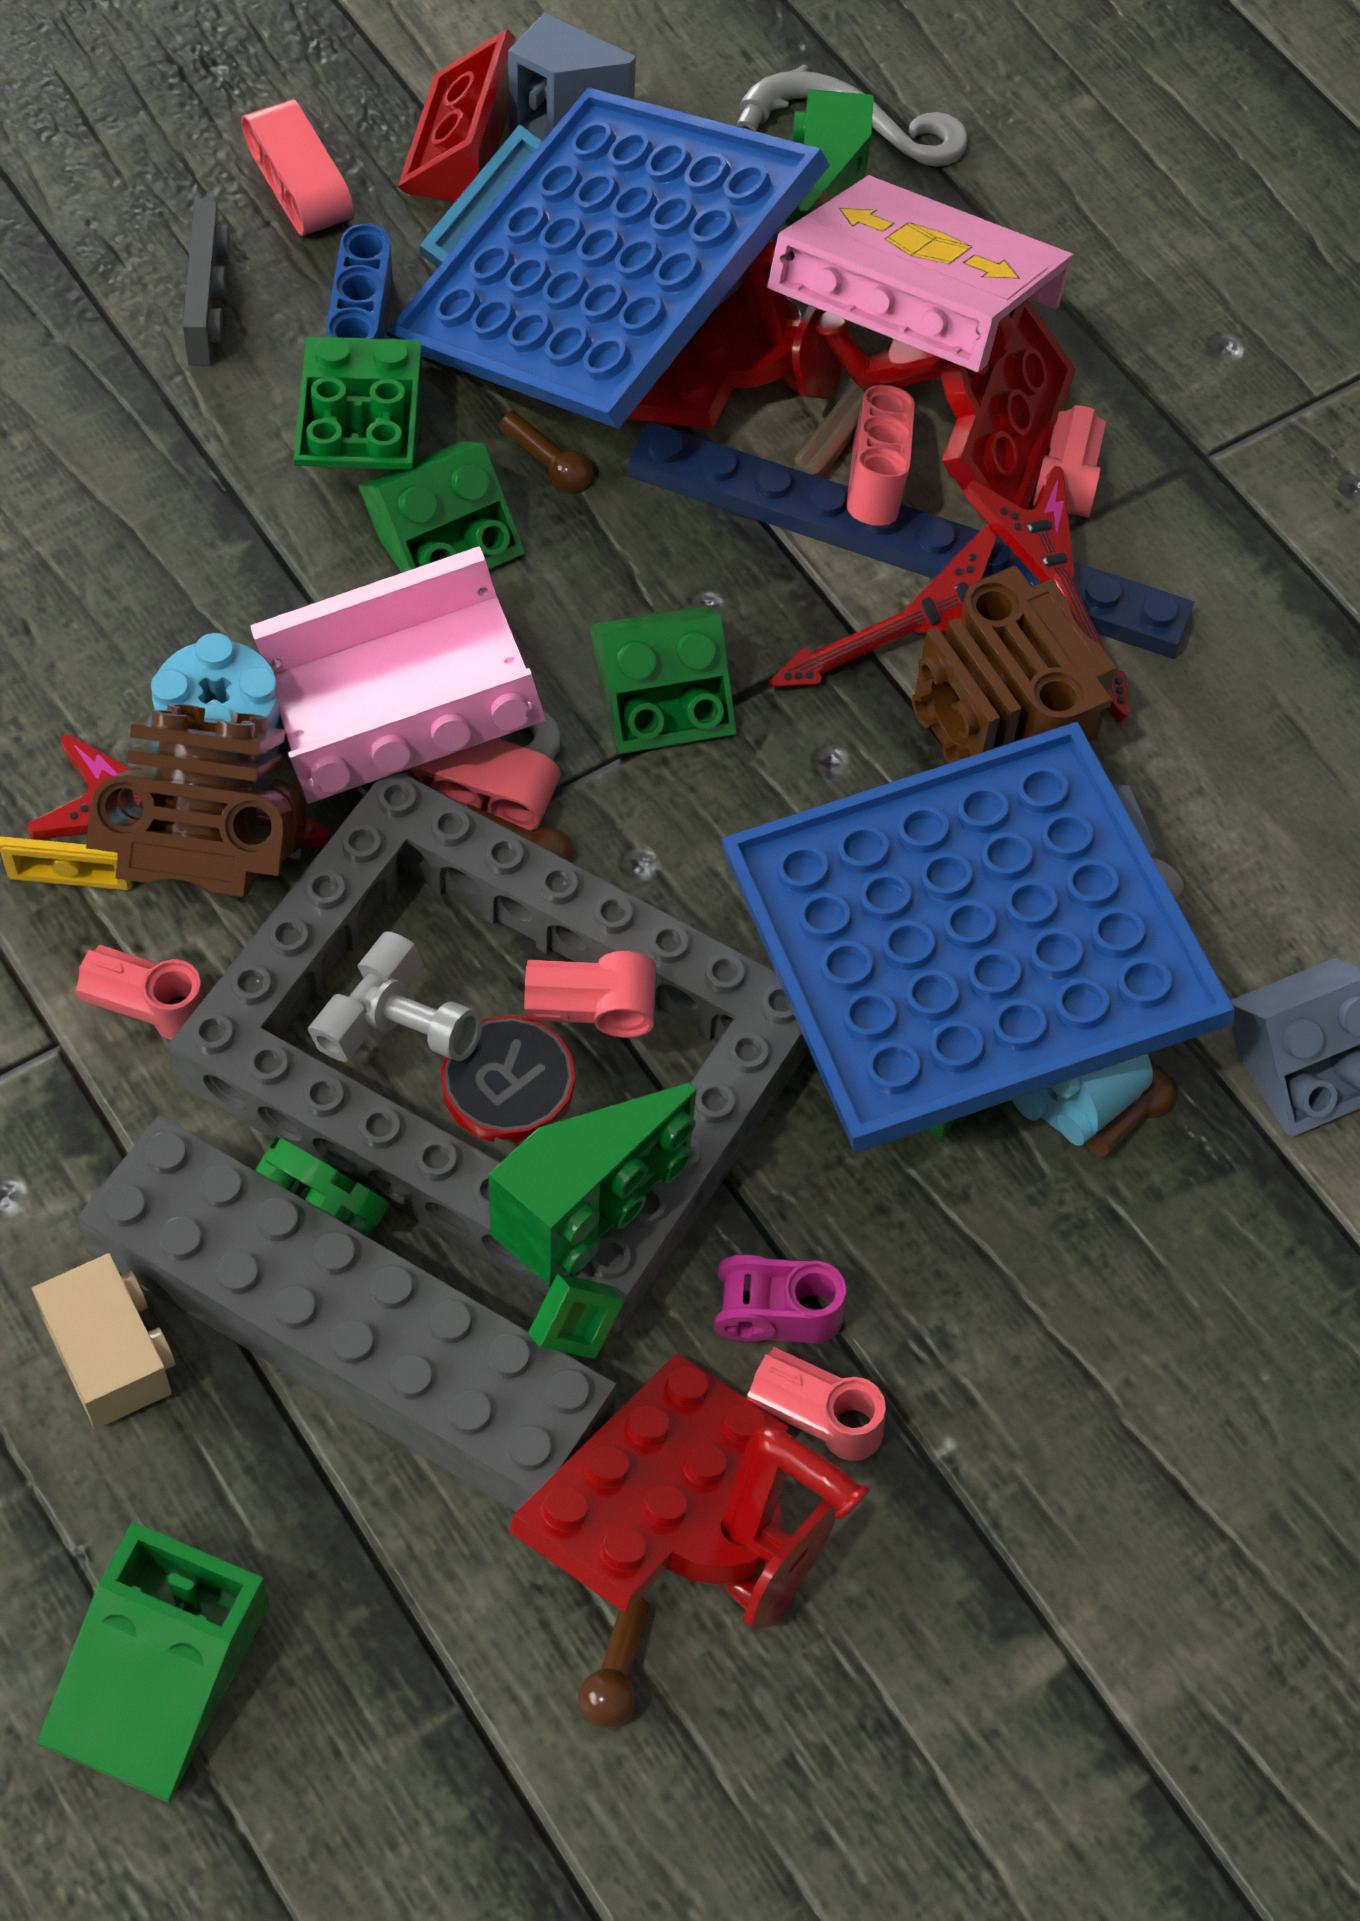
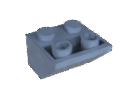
[508,12,636,141]
[1230,958,1360,1137]

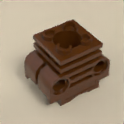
[912,565,1117,764]
[86,704,307,897]

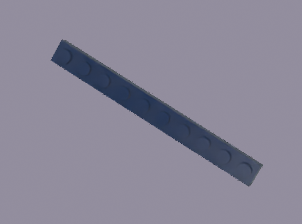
[628,421,1195,659]

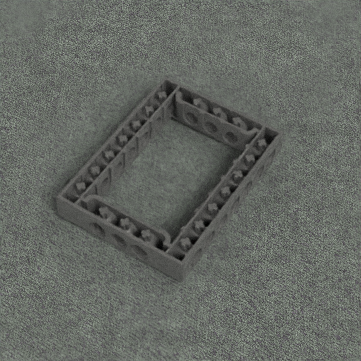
[167,772,809,1337]

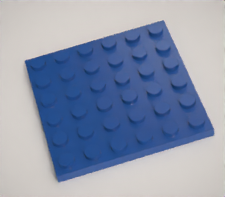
[386,87,830,429]
[721,722,1235,1153]

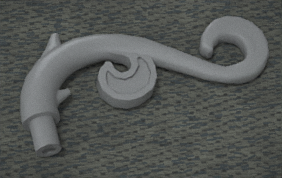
[736,65,968,167]

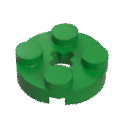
[255,1135,391,1238]

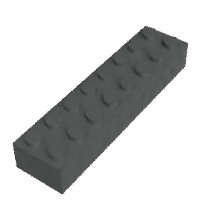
[77,1115,616,1512]

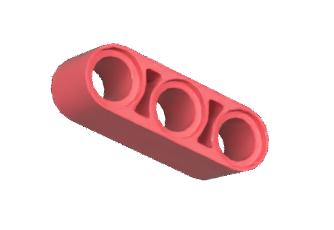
[241,99,354,236]
[847,385,915,526]
[401,738,561,831]

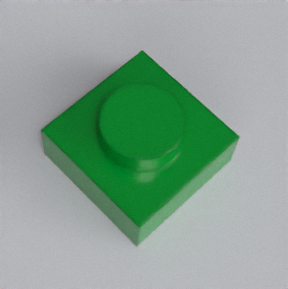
[528,1273,625,1359]

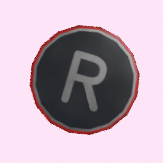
[441,1015,575,1143]

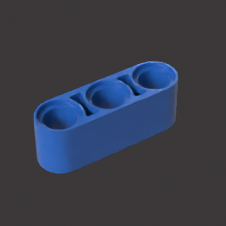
[326,223,393,339]

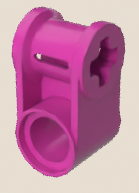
[714,1255,846,1344]

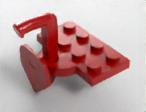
[627,240,842,429]
[815,299,1076,537]
[509,1353,870,1628]

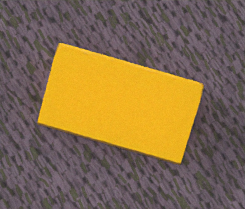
[0,836,134,891]

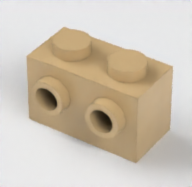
[32,1253,176,1430]

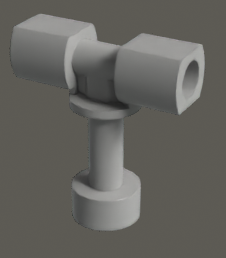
[308,932,482,1062]

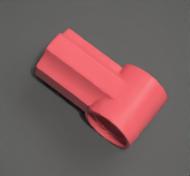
[1033,405,1106,518]
[75,945,206,1040]
[524,951,656,1038]
[747,1347,886,1461]

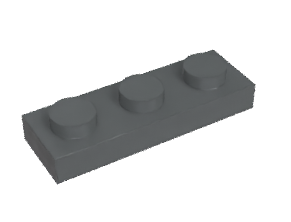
[183,200,230,366]

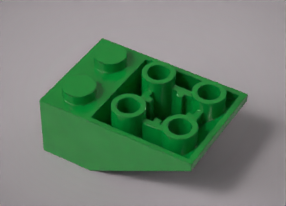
[785,89,874,226]
[293,337,423,470]
[488,1083,697,1287]
[37,1521,270,1804]

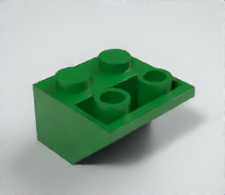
[358,442,525,573]
[590,605,737,754]

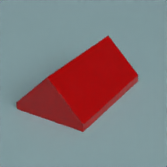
[398,29,515,202]

